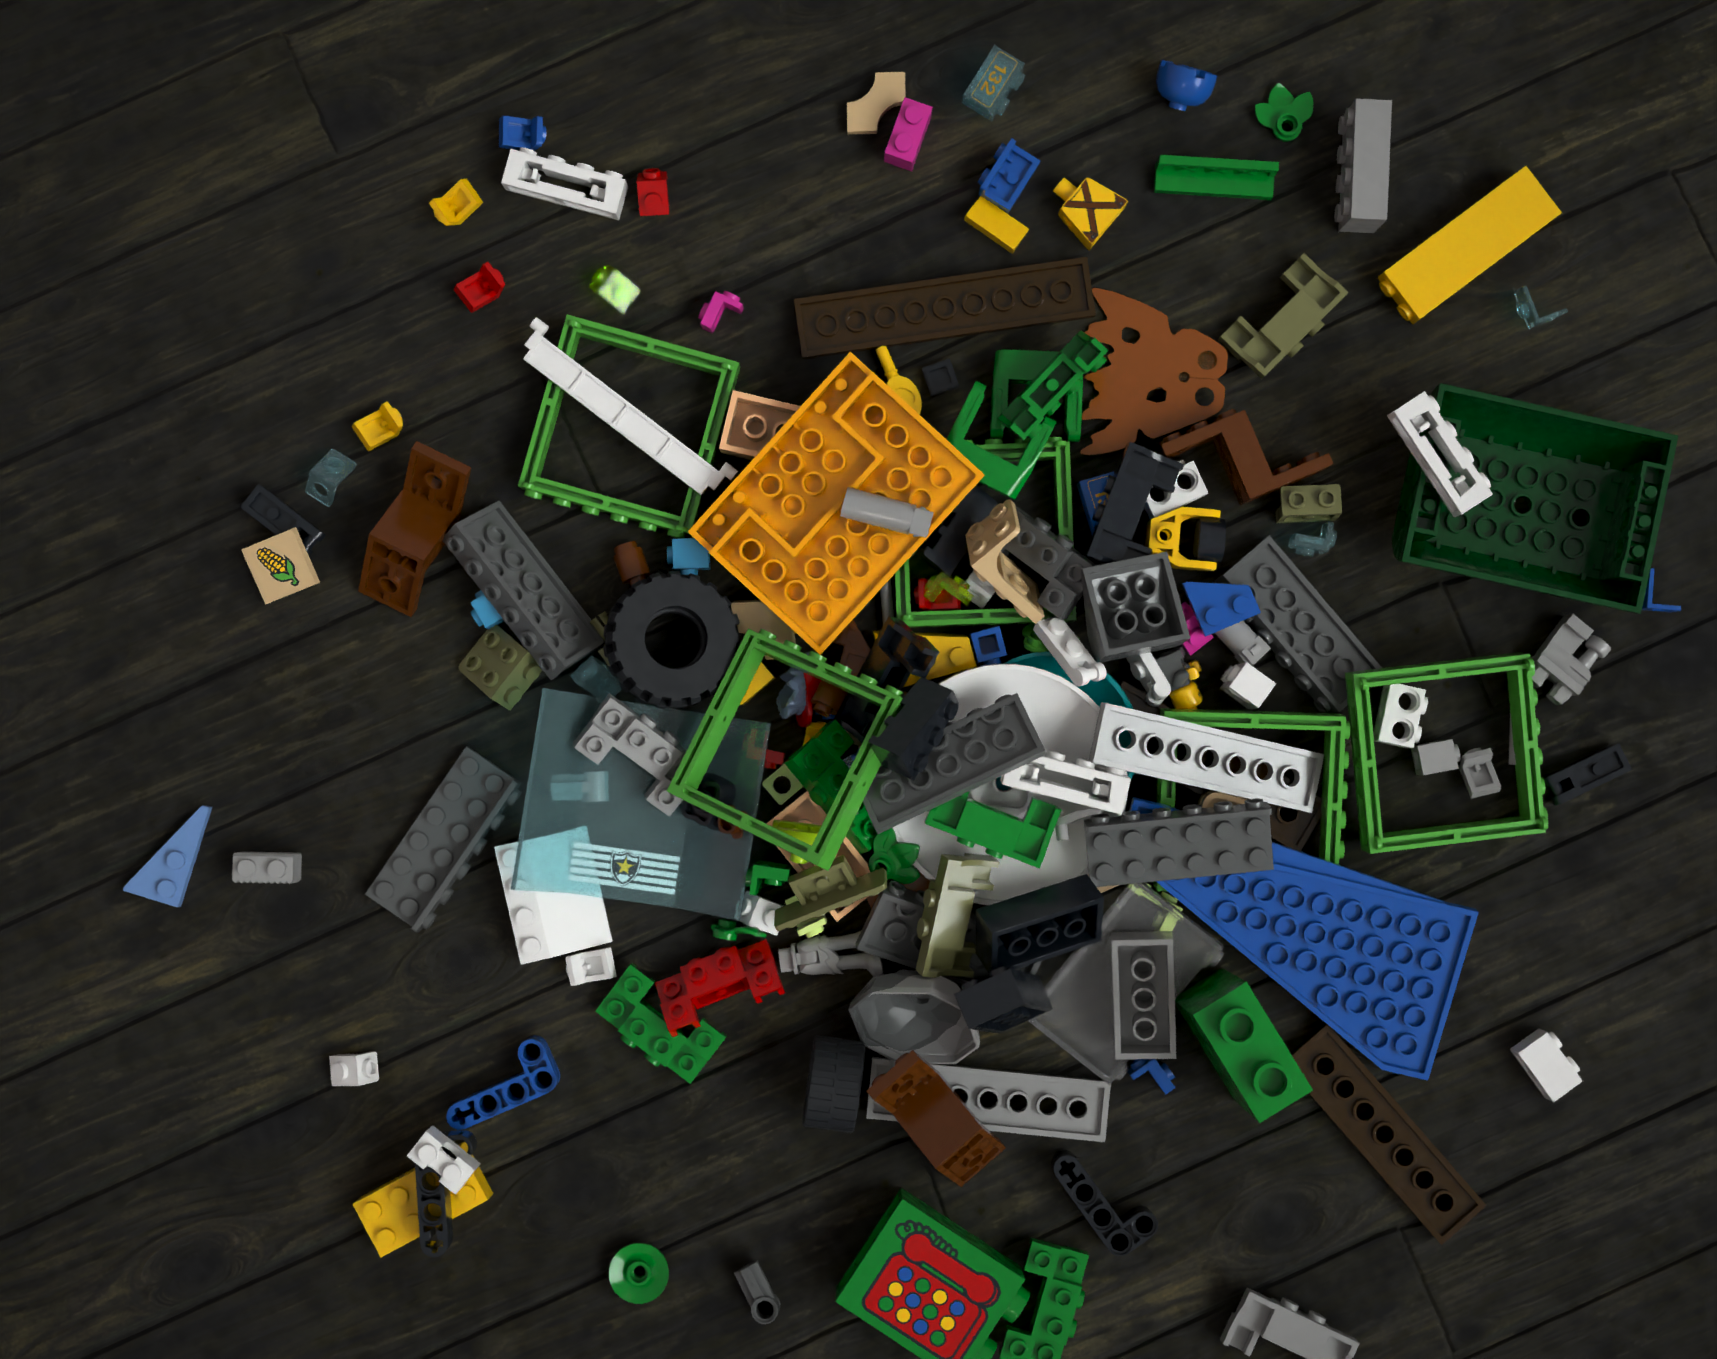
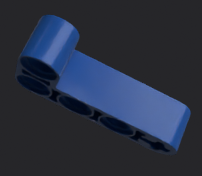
[446,1035,560,1130]

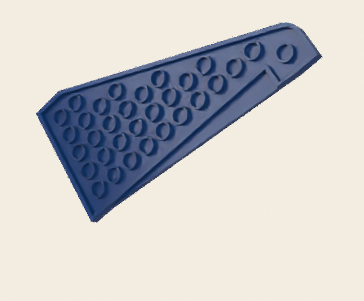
[1129,797,1479,1080]

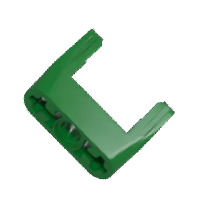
[990,350,1083,442]
[946,381,1056,500]

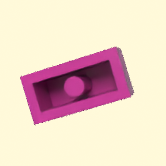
[884,97,933,172]

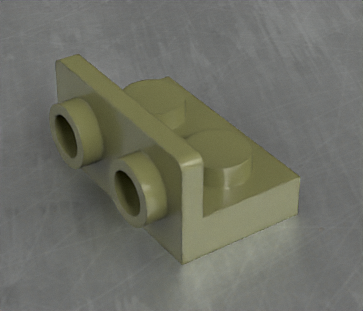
[1276,484,1342,523]

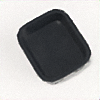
[681,773,736,831]

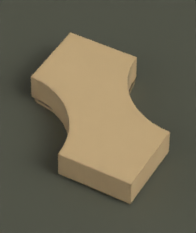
[847,72,906,135]

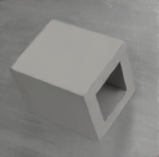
[1411,739,1461,775]

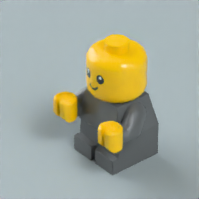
[1154,645,1202,709]

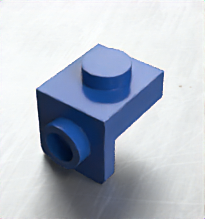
[499,116,546,151]
[1127,1059,1175,1094]

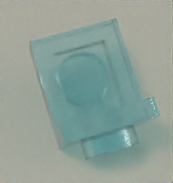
[1288,522,1337,557]
[570,655,622,704]

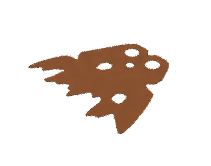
[1080,288,1228,455]

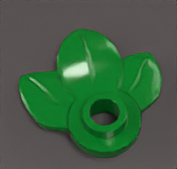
[1255,83,1313,142]
[868,828,921,884]
[711,919,767,940]

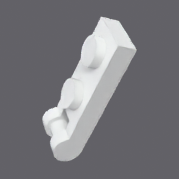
[1033,616,1106,687]
[1126,652,1171,707]

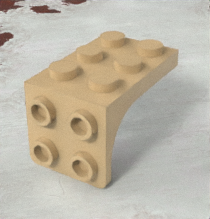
[965,499,1045,624]

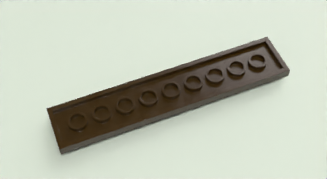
[794,257,1096,359]

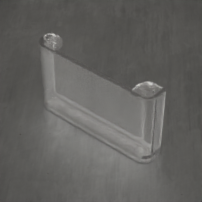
[1029,883,1224,1085]

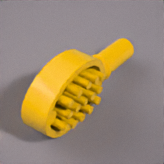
[875,346,922,415]

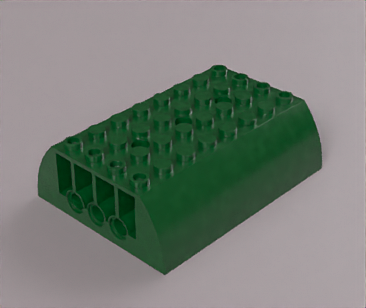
[1391,383,1678,614]

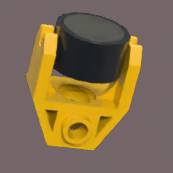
[1145,507,1226,571]

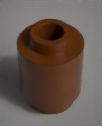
[613,541,651,587]
[811,680,848,717]

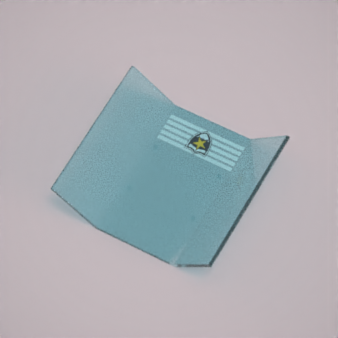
[511,688,771,921]

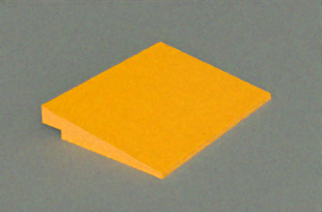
[687,352,985,655]

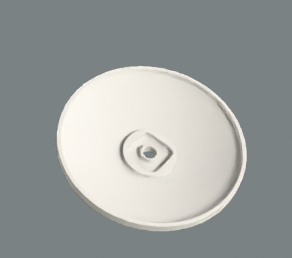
[893,664,1128,905]

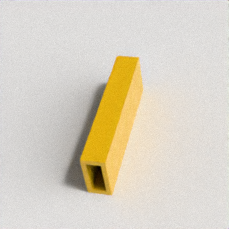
[1378,166,1562,324]

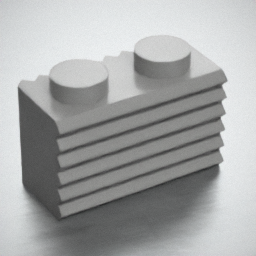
[232,852,302,884]

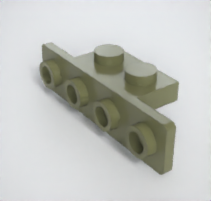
[774,855,887,931]

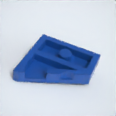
[1182,582,1261,637]

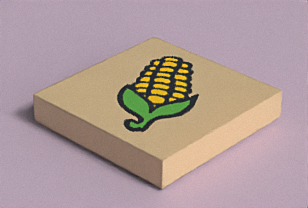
[241,527,320,605]

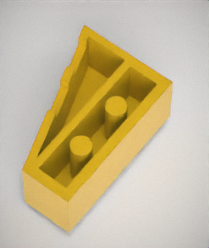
[872,630,977,687]

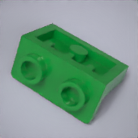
[745,860,794,895]

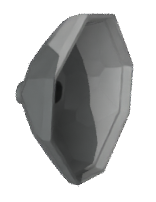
[849,969,980,1064]

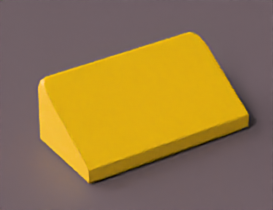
[964,196,1029,254]

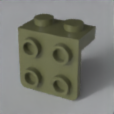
[459,625,542,711]

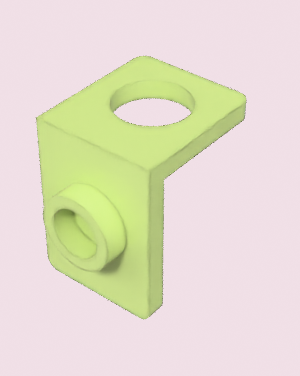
[762,764,803,805]

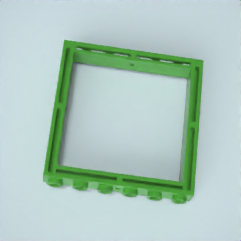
[518,314,740,539]
[895,437,1076,628]
[666,629,904,871]
[1345,652,1548,854]
[1153,708,1350,891]

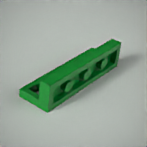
[1154,155,1279,200]

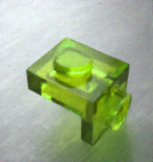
[589,265,641,314]
[924,572,974,605]

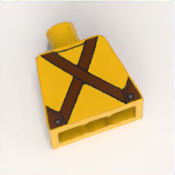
[1053,177,1128,250]

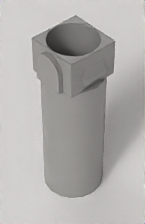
[840,487,934,538]
[1189,604,1271,666]

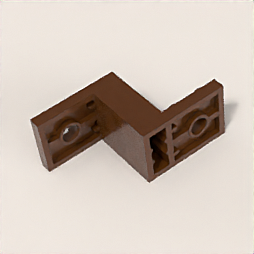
[1155,408,1333,505]
[358,441,471,617]
[866,1050,1006,1187]

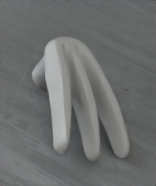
[1055,808,1104,841]

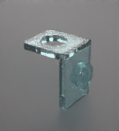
[1514,286,1568,329]
[305,449,356,507]

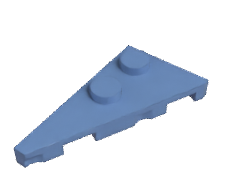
[123,805,212,907]

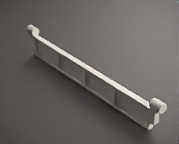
[523,317,738,495]

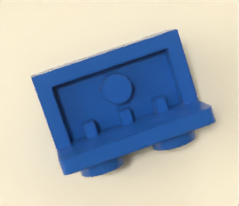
[978,138,1041,213]

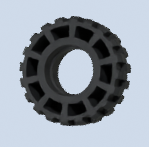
[603,571,742,709]

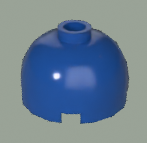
[1156,60,1218,111]

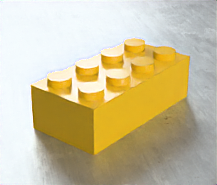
[353,1141,493,1258]

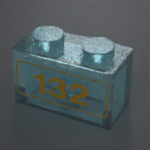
[962,45,1026,121]

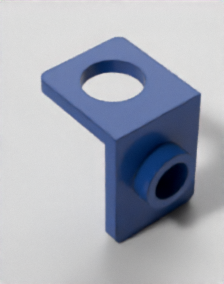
[1642,568,1681,612]

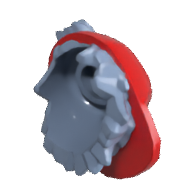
[776,652,821,727]

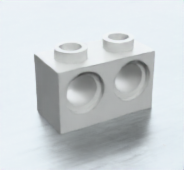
[1144,459,1208,520]
[1220,662,1276,709]
[1373,684,1428,748]

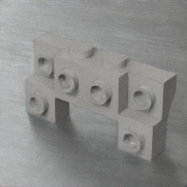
[573,693,687,817]
[1220,1288,1360,1359]

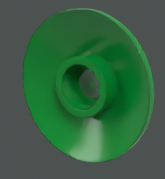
[609,1243,669,1304]

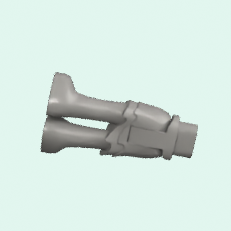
[778,930,884,977]

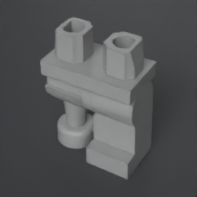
[1532,614,1611,705]

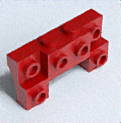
[655,939,785,1037]

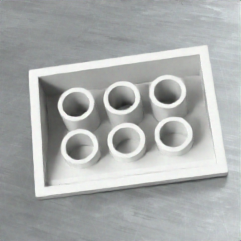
[494,826,613,965]

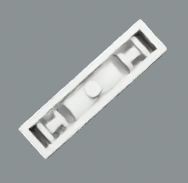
[501,147,628,220]
[1387,391,1493,517]
[1000,750,1131,815]

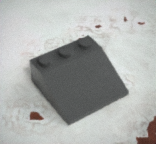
[1081,551,1190,663]

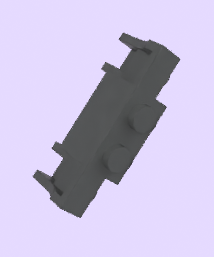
[1001,505,1097,619]

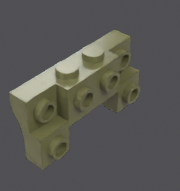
[1218,253,1349,379]
[916,853,1000,978]

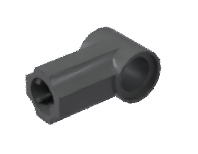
[734,1260,781,1324]

